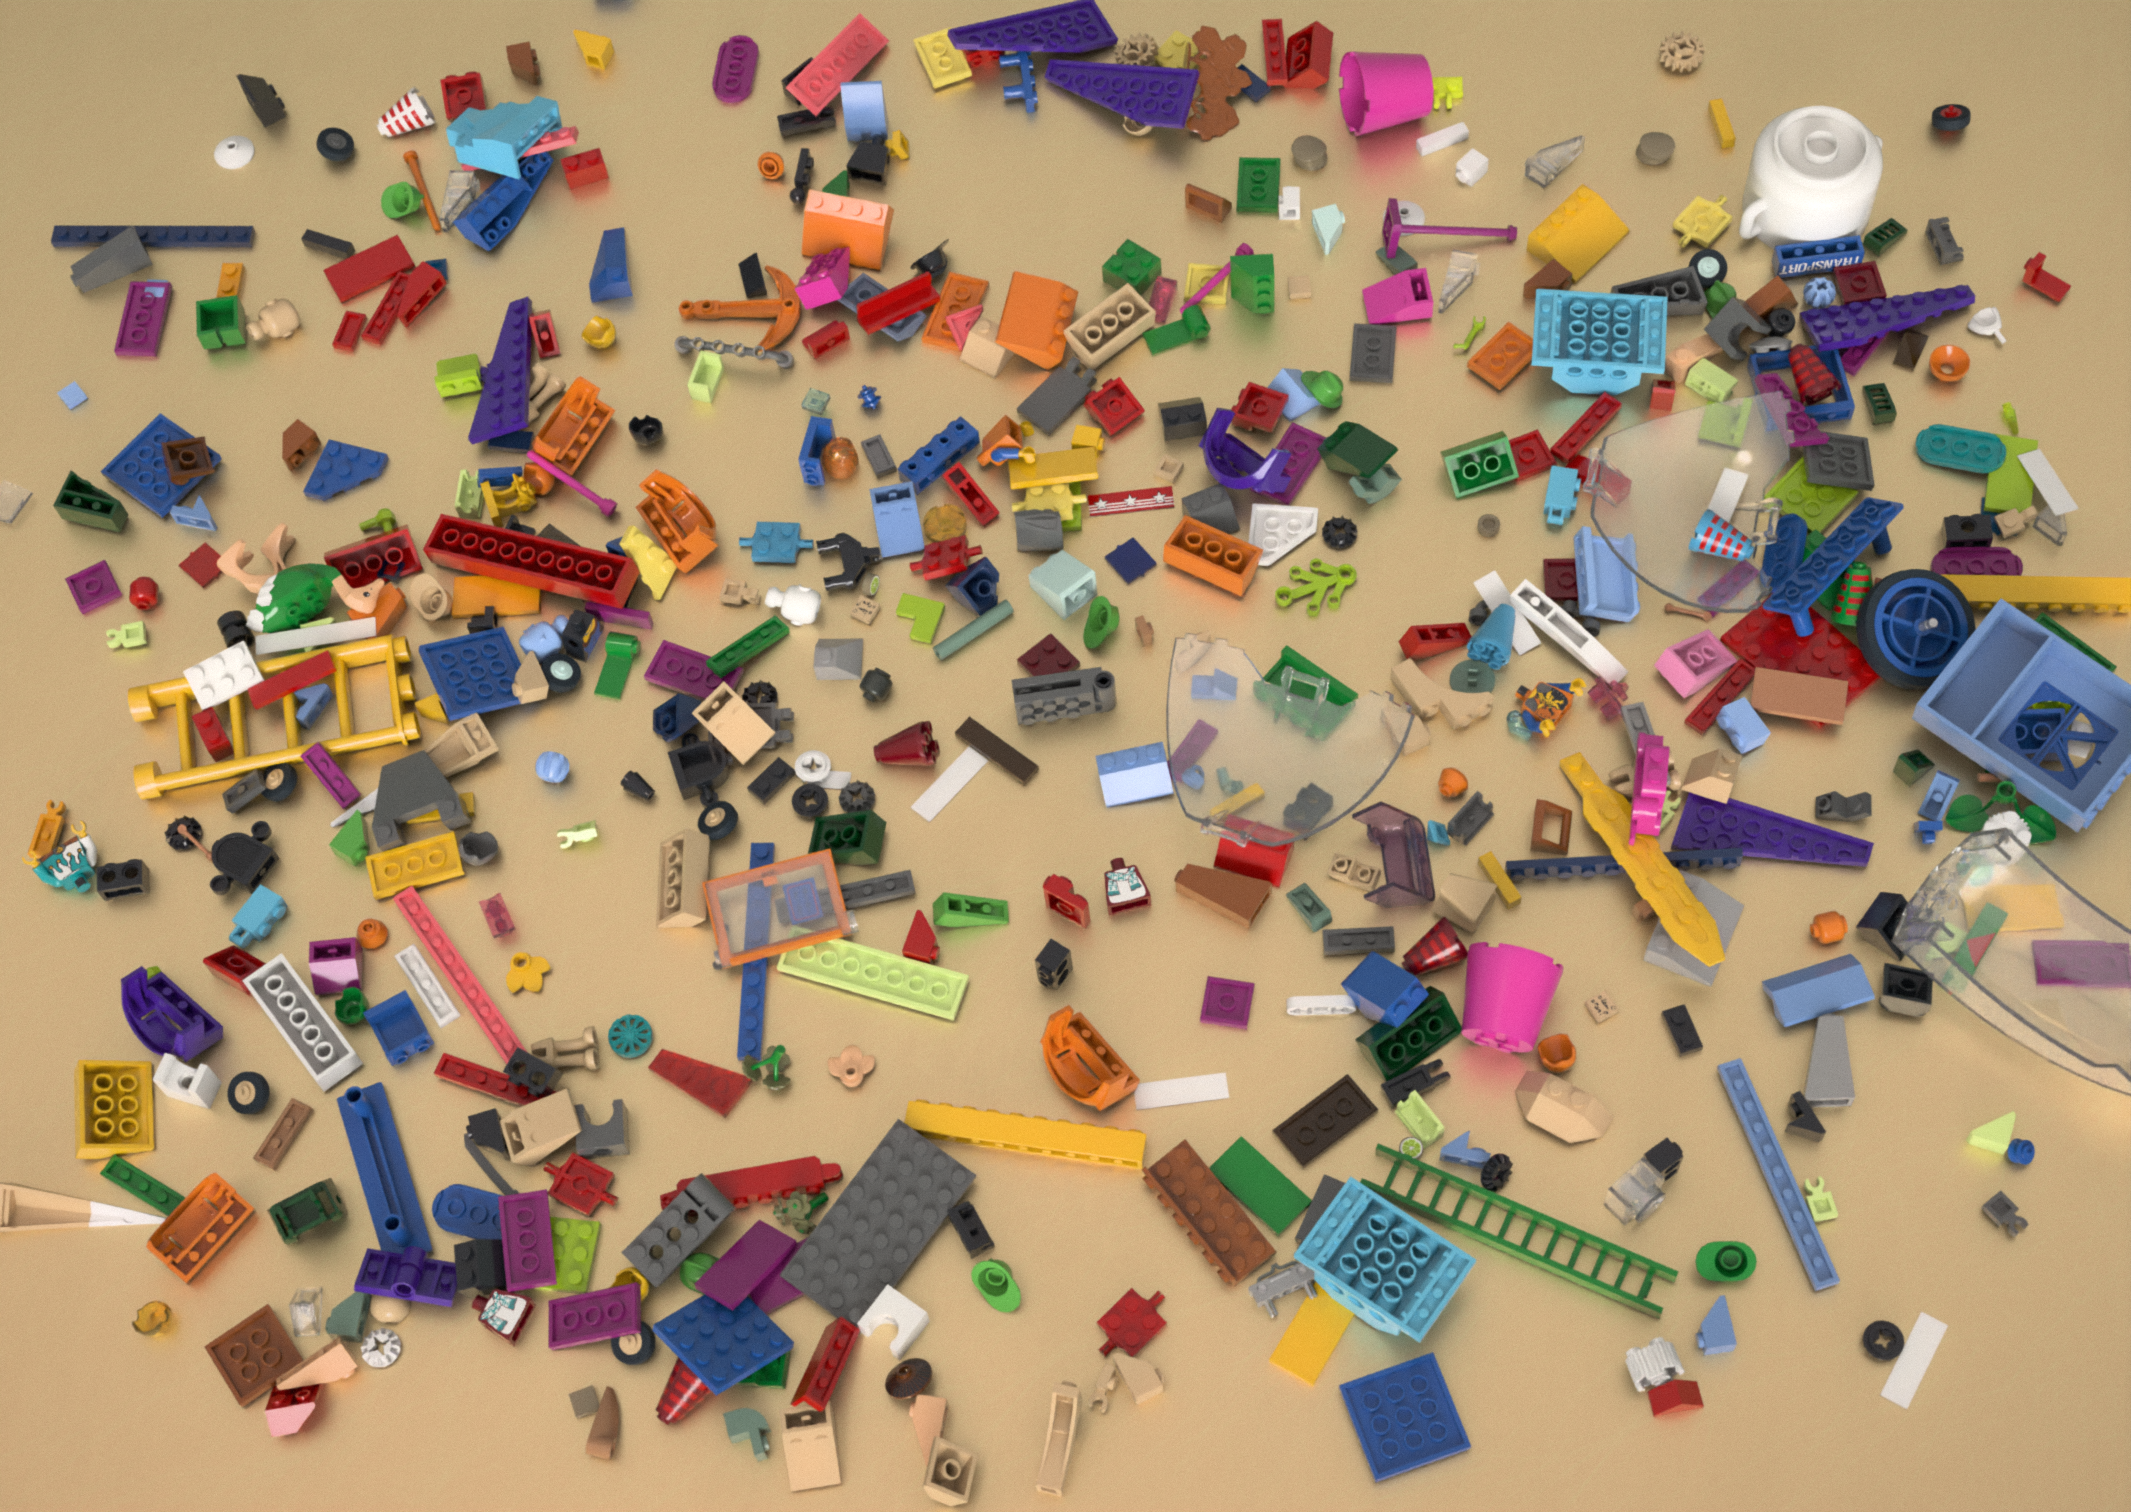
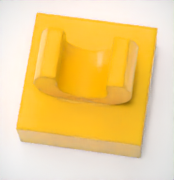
[885,130,909,160]

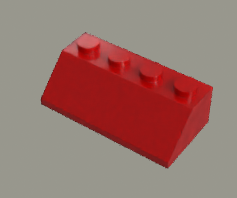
[324,524,423,598]

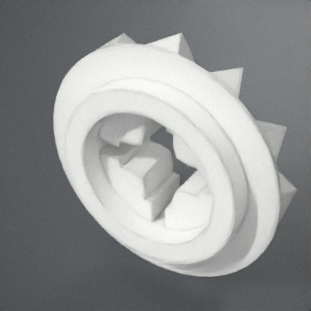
[795,750,831,784]
[360,1327,401,1367]

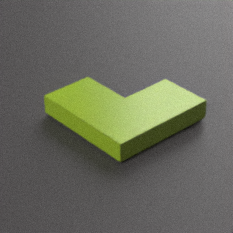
[896,593,945,644]

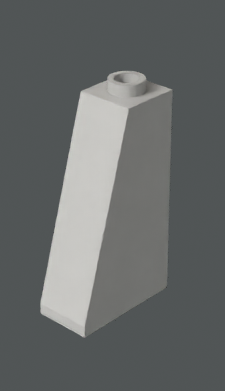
[1803,1013,1855,1108]

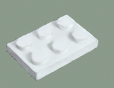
[183,641,265,710]

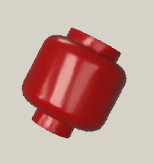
[129,576,159,610]

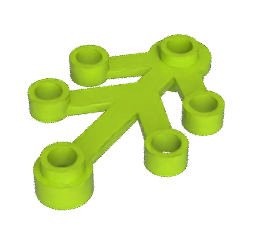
[1275,558,1357,617]

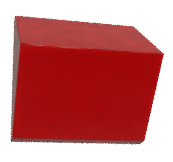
[203,945,266,996]

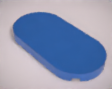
[1761,513,1807,593]
[432,1184,504,1239]

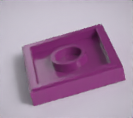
[65,560,122,615]
[1200,976,1255,1030]

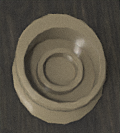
[1636,132,1675,165]
[1291,135,1328,171]

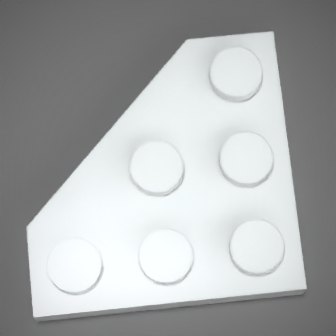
[1248,503,1318,566]

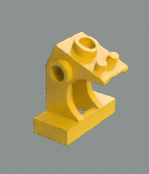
[480,474,537,528]

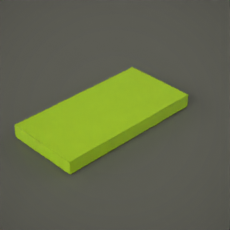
[1983,433,2038,514]

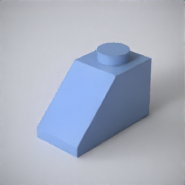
[1695,1295,1737,1356]

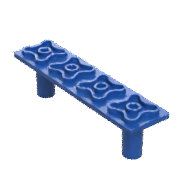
[1763,497,1904,637]
[337,1082,433,1254]

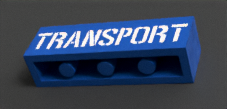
[1771,235,1865,278]

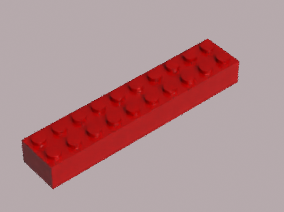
[423,514,640,609]

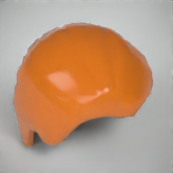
[523,462,555,496]
[1538,1034,1577,1073]

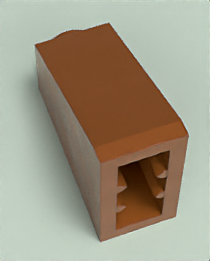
[1745,275,1798,320]

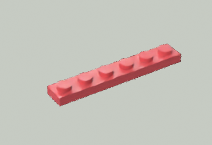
[461,126,579,173]

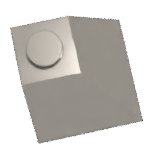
[814,638,863,680]

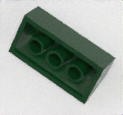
[1355,986,1462,1082]

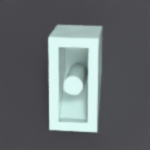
[1312,204,1345,255]

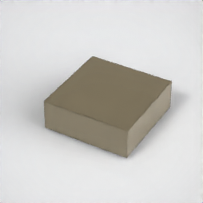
[569,1385,599,1419]

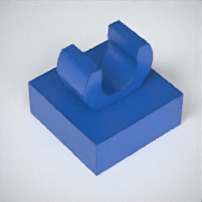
[1914,821,1943,844]

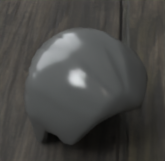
[458,831,499,866]

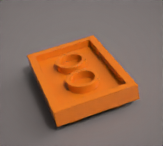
[1467,322,1533,390]

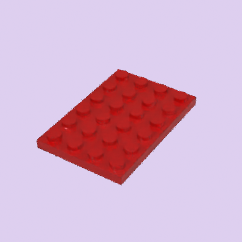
[1720,593,1881,729]

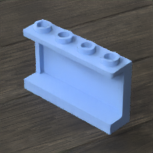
[1573,526,1640,622]

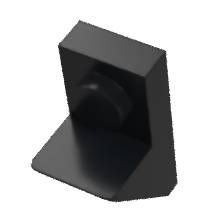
[1784,1091,1826,1142]

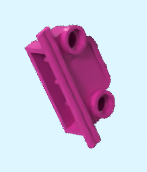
[1629,732,1670,846]

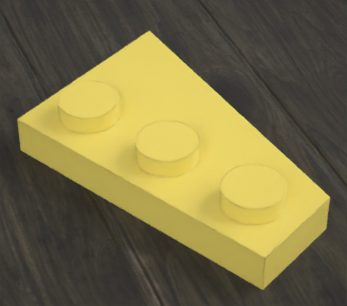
[619,525,677,600]

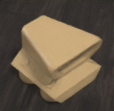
[1432,873,1497,933]

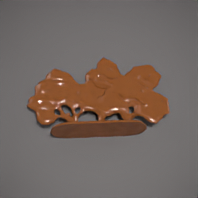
[1183,26,1252,141]

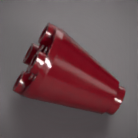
[874,721,940,766]

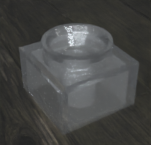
[1604,1157,1666,1225]

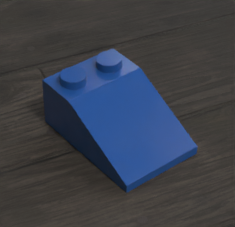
[2016,708,2068,762]

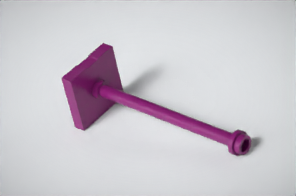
[1382,198,1517,258]

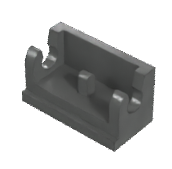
[1925,217,1964,265]
[1447,791,1494,847]

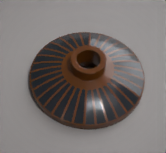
[885,1358,932,1400]

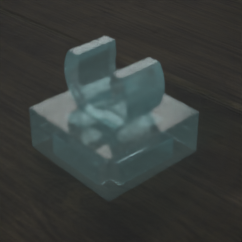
[801,388,831,415]

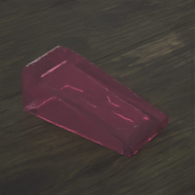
[1149,276,1178,323]

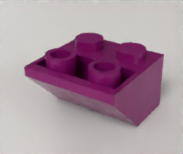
[309,937,363,995]

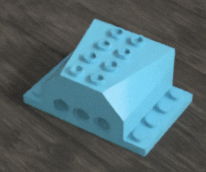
[1531,289,1668,396]
[1294,1176,1476,1343]

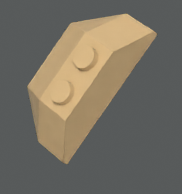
[1515,1071,1614,1143]

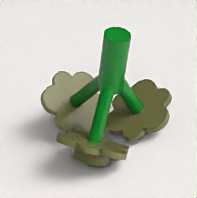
[742,1045,791,1090]
[773,1191,829,1234]

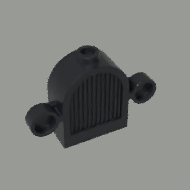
[668,733,734,808]
[210,821,280,895]

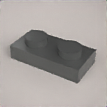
[222,769,266,814]

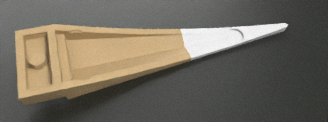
[330,712,499,827]
[0,1182,166,1232]

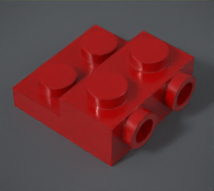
[440,71,487,120]
[1083,377,1145,437]
[1231,382,1289,433]
[1043,874,1091,929]

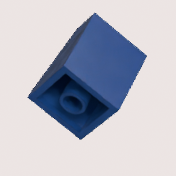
[1341,951,1429,1028]

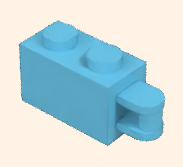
[1543,466,1581,526]
[229,884,288,949]

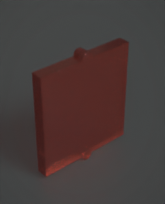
[178,542,222,589]

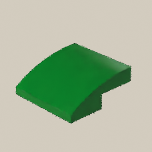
[736,1350,791,1389]

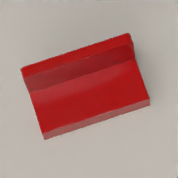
[802,320,850,359]

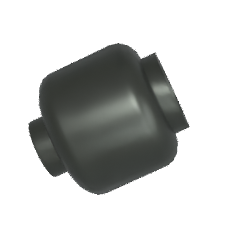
[859,667,893,702]

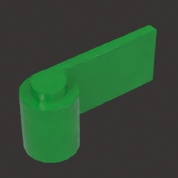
[1143,305,1211,355]
[594,631,641,700]

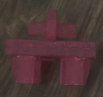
[1588,676,1629,720]
[479,893,516,939]

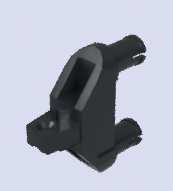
[816,533,882,591]

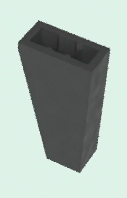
[70,226,153,293]

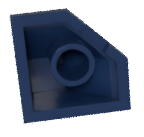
[945,557,999,617]
[653,693,701,743]

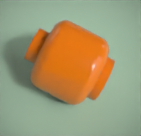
[1810,911,1848,944]

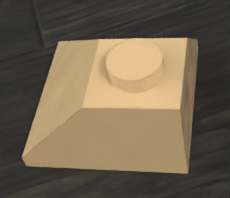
[923,1436,978,1506]

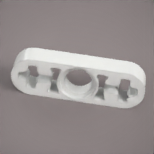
[1286,995,1356,1015]

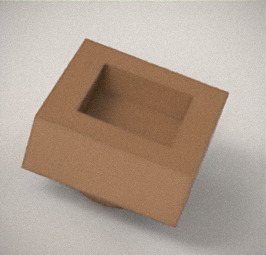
[1135,615,1154,647]
[1632,899,1656,921]

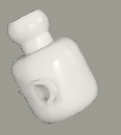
[765,584,821,625]

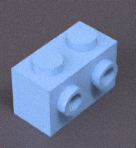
[1716,697,1771,754]

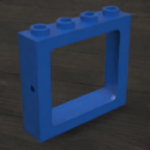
[1747,345,1855,431]

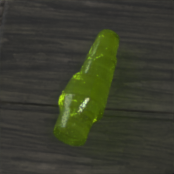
[2002,402,2019,435]

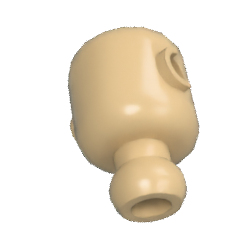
[246,298,300,340]

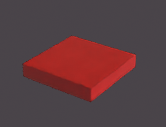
[1508,429,1557,482]

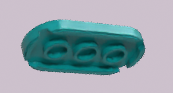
[1915,424,2006,473]

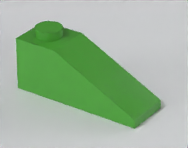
[933,892,1009,927]

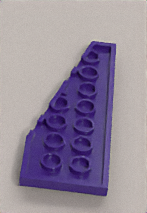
[947,0,1118,53]
[1045,59,1200,129]
[1799,285,1975,352]

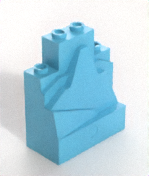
[446,96,562,179]

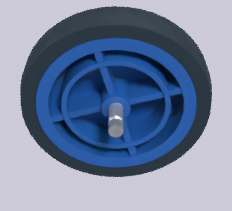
[1856,569,1976,690]

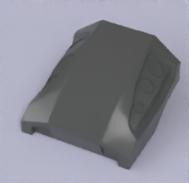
[1014,509,1064,551]

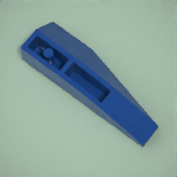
[453,151,554,251]

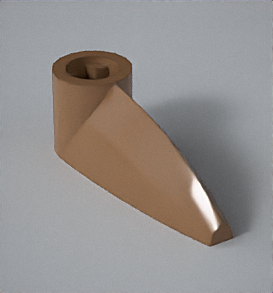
[585,1386,619,1460]

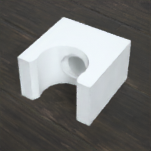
[152,1053,222,1109]
[857,1284,930,1361]

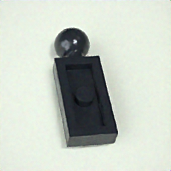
[789,148,814,204]

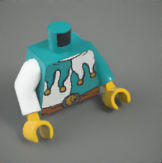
[22,820,98,893]

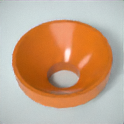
[1929,345,1970,382]

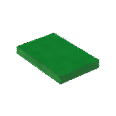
[1236,157,1281,213]

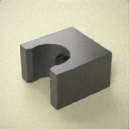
[1704,297,1772,361]
[574,1099,630,1160]

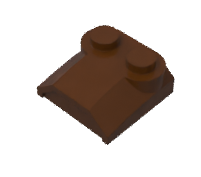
[161,436,215,485]

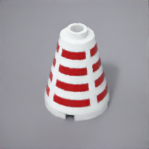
[377,87,436,137]

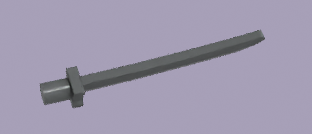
[464,1133,519,1196]

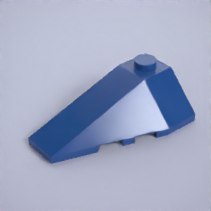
[589,227,633,303]

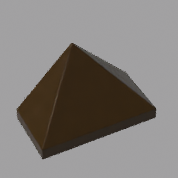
[1893,329,1929,371]

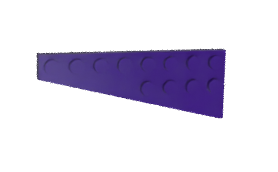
[468,297,532,445]
[1671,792,1874,867]

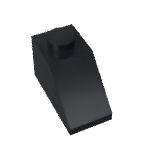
[466,1108,510,1161]

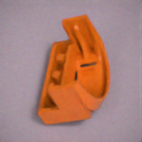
[532,376,615,477]
[635,469,718,574]
[1040,1005,1140,1111]
[146,1172,255,1284]

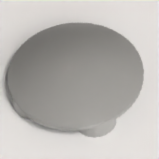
[1749,336,1793,353]

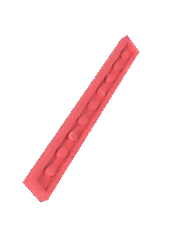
[392,886,528,1068]

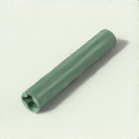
[933,599,1014,660]

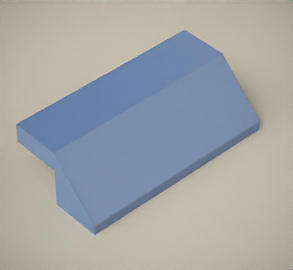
[1762,954,1875,1027]

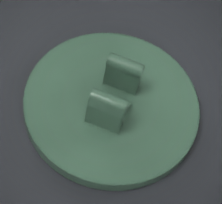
[1450,660,1495,693]

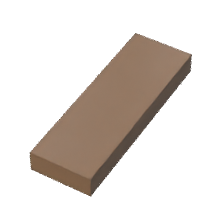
[253,1098,314,1171]

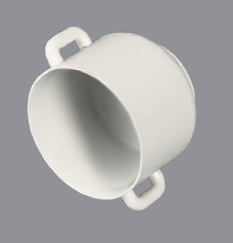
[1739,106,1883,249]

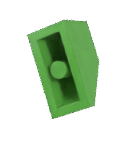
[329,810,370,867]

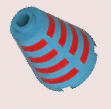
[1688,509,1755,562]

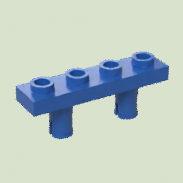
[999,51,1038,113]

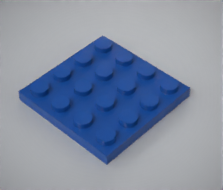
[100,413,222,518]
[419,626,521,721]
[653,1295,794,1396]
[1339,1352,1471,1483]

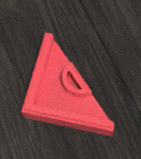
[945,304,984,351]

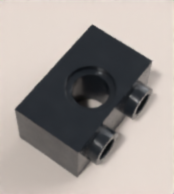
[1941,514,1993,548]

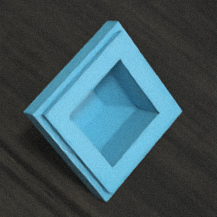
[1427,820,1451,846]

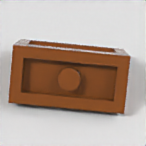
[1185,183,1232,223]
[1530,799,1572,855]

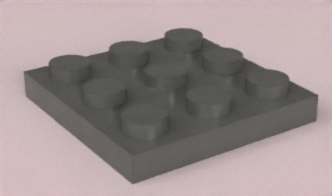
[1802,431,1875,491]

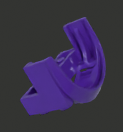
[1199,407,1292,494]
[121,966,223,1063]

